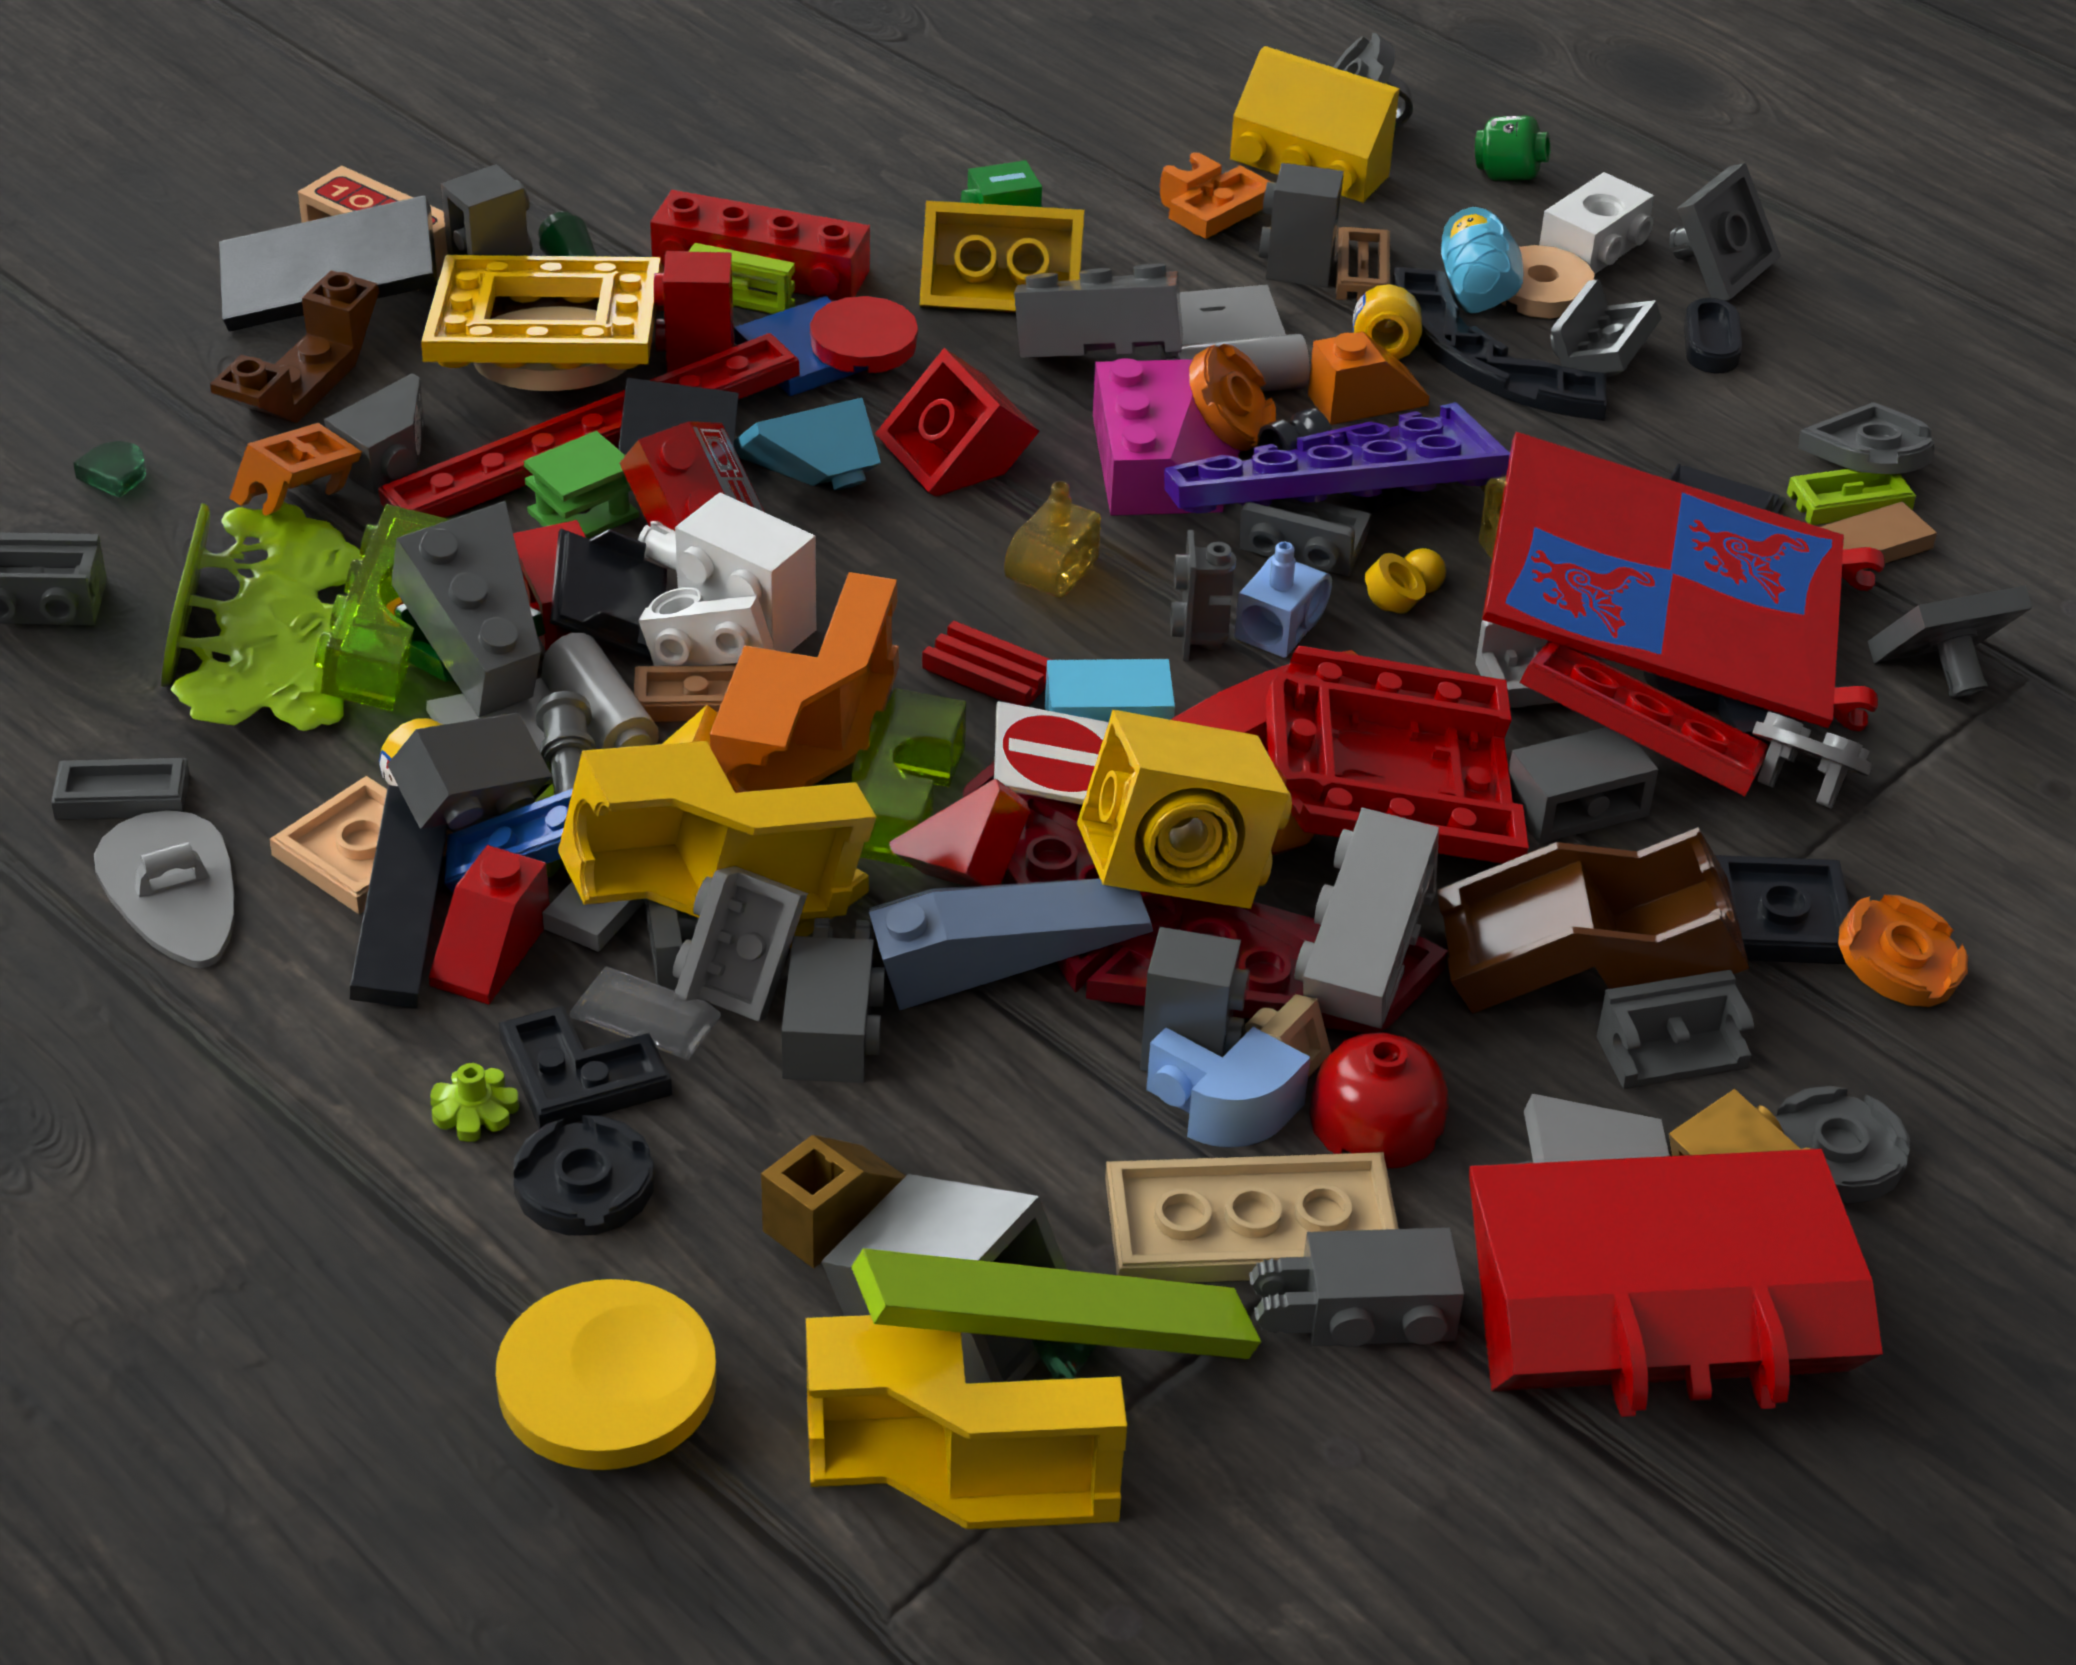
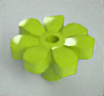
[430,1063,519,1142]

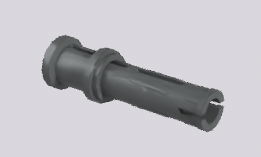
[535,691,596,795]

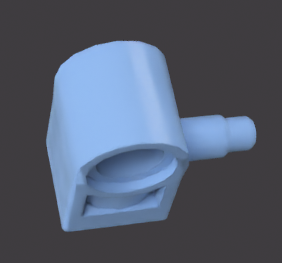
[1234,542,1332,658]

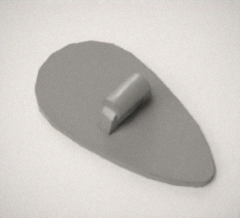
[94,810,235,968]

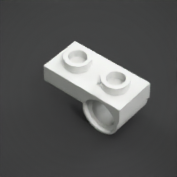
[638,587,774,666]

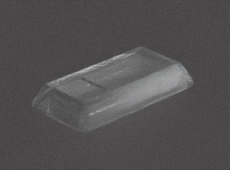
[570,966,721,1060]

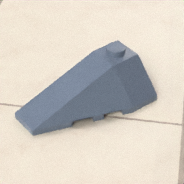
[869,878,1153,1011]

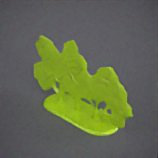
[161,502,384,731]

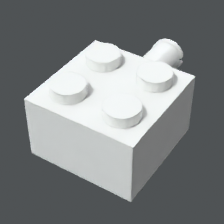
[638,492,817,653]

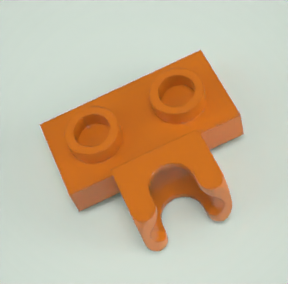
[1160,152,1270,239]

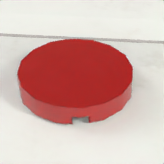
[810,296,918,373]

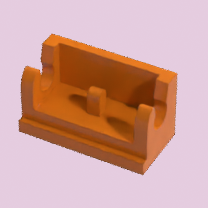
[229,423,362,516]

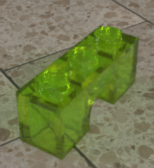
[852,688,966,868]

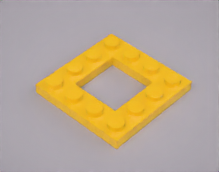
[421,255,661,370]

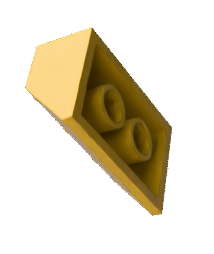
[1230,46,1399,203]
[919,201,1084,313]

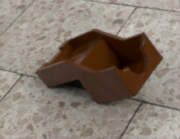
[1437,827,1749,1014]

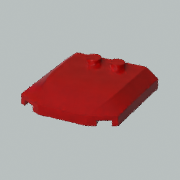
[1265,646,1529,864]

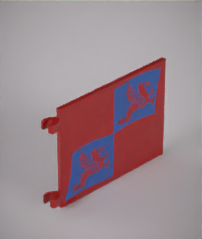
[1482,432,1885,731]

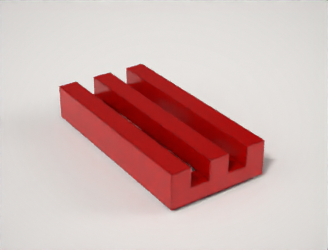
[922,620,1052,707]

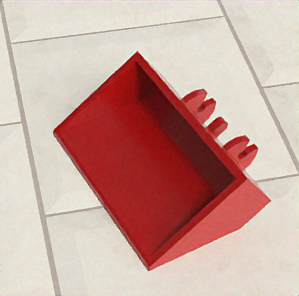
[1469,1149,1883,1417]

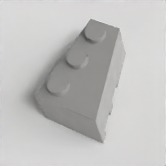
[1294,807,1439,1029]

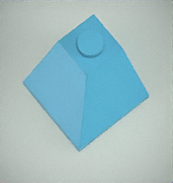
[734,398,881,490]

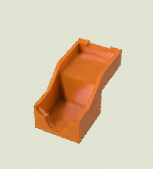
[710,572,899,793]

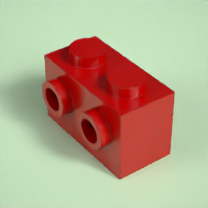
[653,251,734,373]

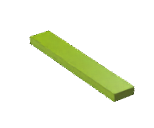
[851,1248,1261,1359]

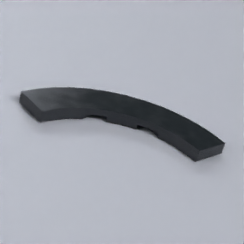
[1392,267,1607,421]

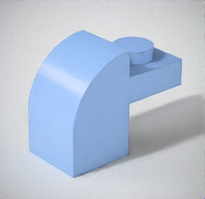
[1146,1027,1310,1147]

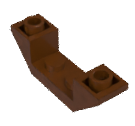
[210,270,379,423]

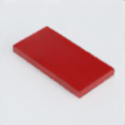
[1519,641,1769,796]

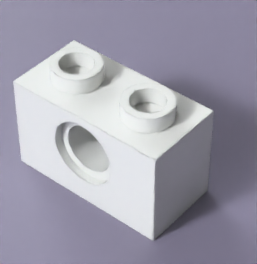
[1539,172,1654,274]

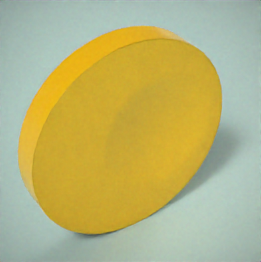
[496,1279,717,1470]

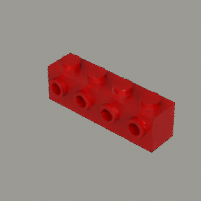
[650,190,870,300]

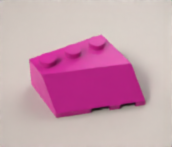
[1093,358,1242,516]

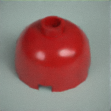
[1309,1032,1449,1168]

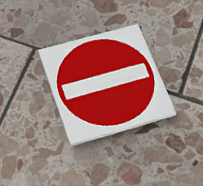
[994,701,1108,805]

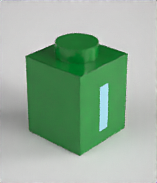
[961,160,1042,207]

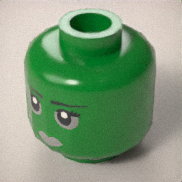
[1475,115,1551,181]

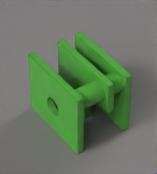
[524,431,639,539]

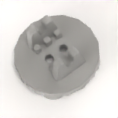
[1752,711,1873,809]

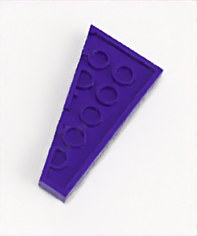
[1164,402,1510,513]

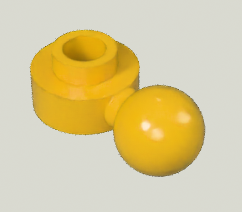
[1365,548,1446,614]

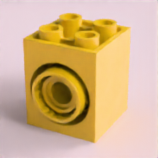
[1077,710,1292,909]

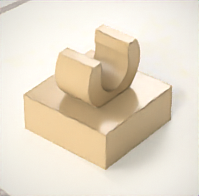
[1245,994,1331,1077]

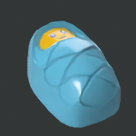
[1441,207,1524,313]

